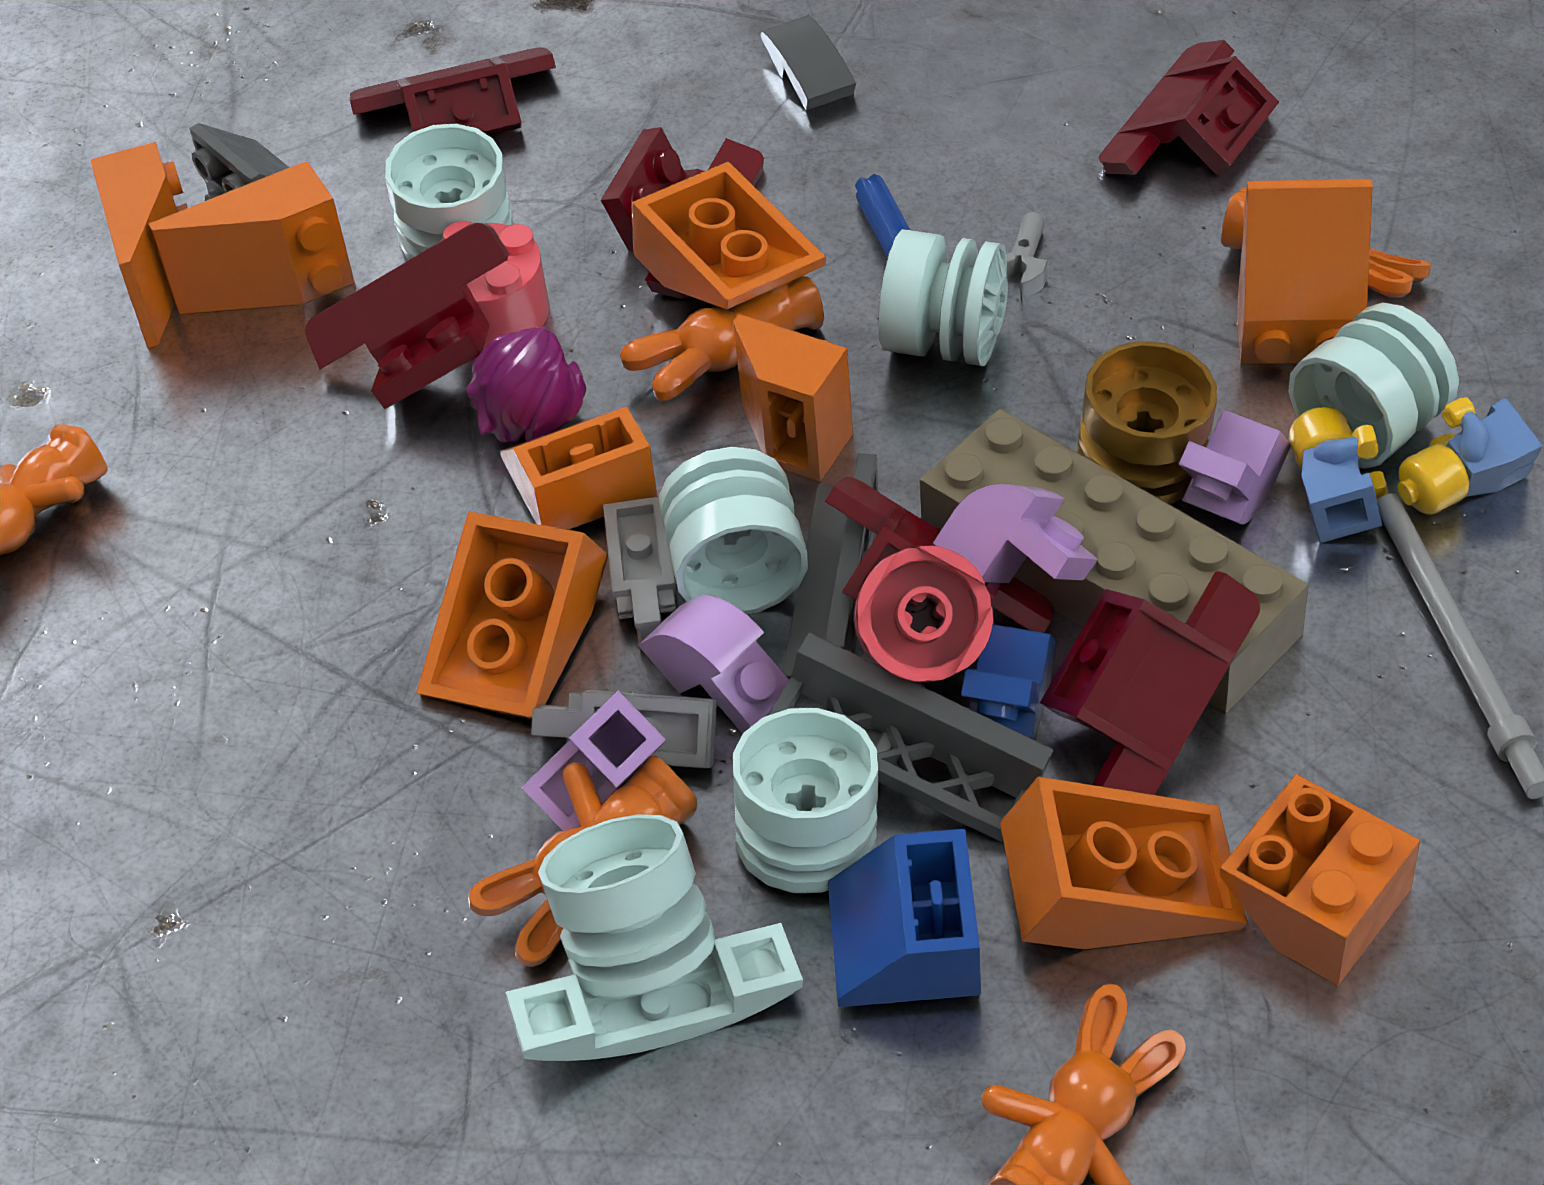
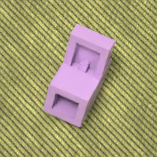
[1179,409,1291,524]
[933,484,1098,583]
[638,595,789,733]
[521,690,666,830]

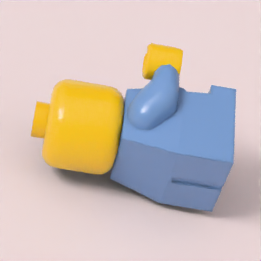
[1397,397,1543,515]
[1289,407,1389,543]

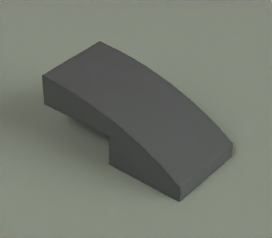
[760,15,856,111]

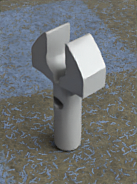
[1006,212,1047,300]

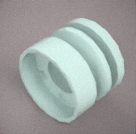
[385,124,513,260]
[878,229,1008,366]
[1288,302,1459,469]
[659,447,808,615]
[733,708,878,893]
[538,814,716,998]

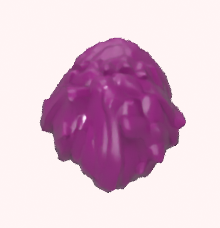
[466,327,587,443]

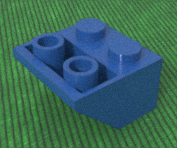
[828,829,981,1007]

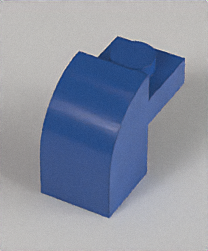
[961,625,1058,739]

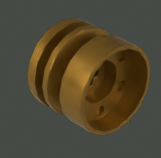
[1077,341,1217,504]

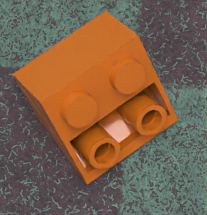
[733,314,853,482]
[500,407,658,530]
[1219,774,1420,986]

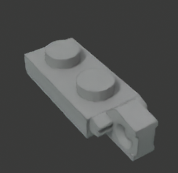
[603,497,678,649]
[531,690,717,768]

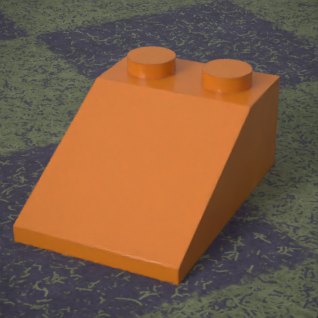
[90,142,188,349]
[148,161,355,314]
[632,162,826,309]
[1237,179,1373,364]
[416,511,608,720]
[1000,777,1248,950]

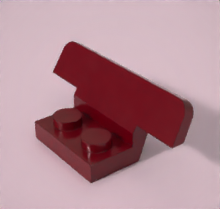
[1099,40,1279,175]
[350,47,556,136]
[600,127,764,298]
[305,223,509,409]
[824,477,1054,633]
[1040,571,1260,795]

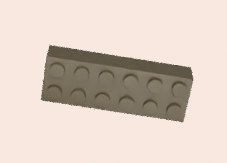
[920,408,1309,714]

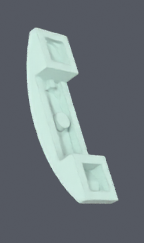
[506,923,803,1061]

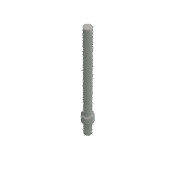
[1377,493,1544,799]

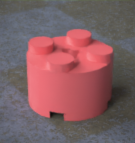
[441,221,550,351]
[854,546,993,684]

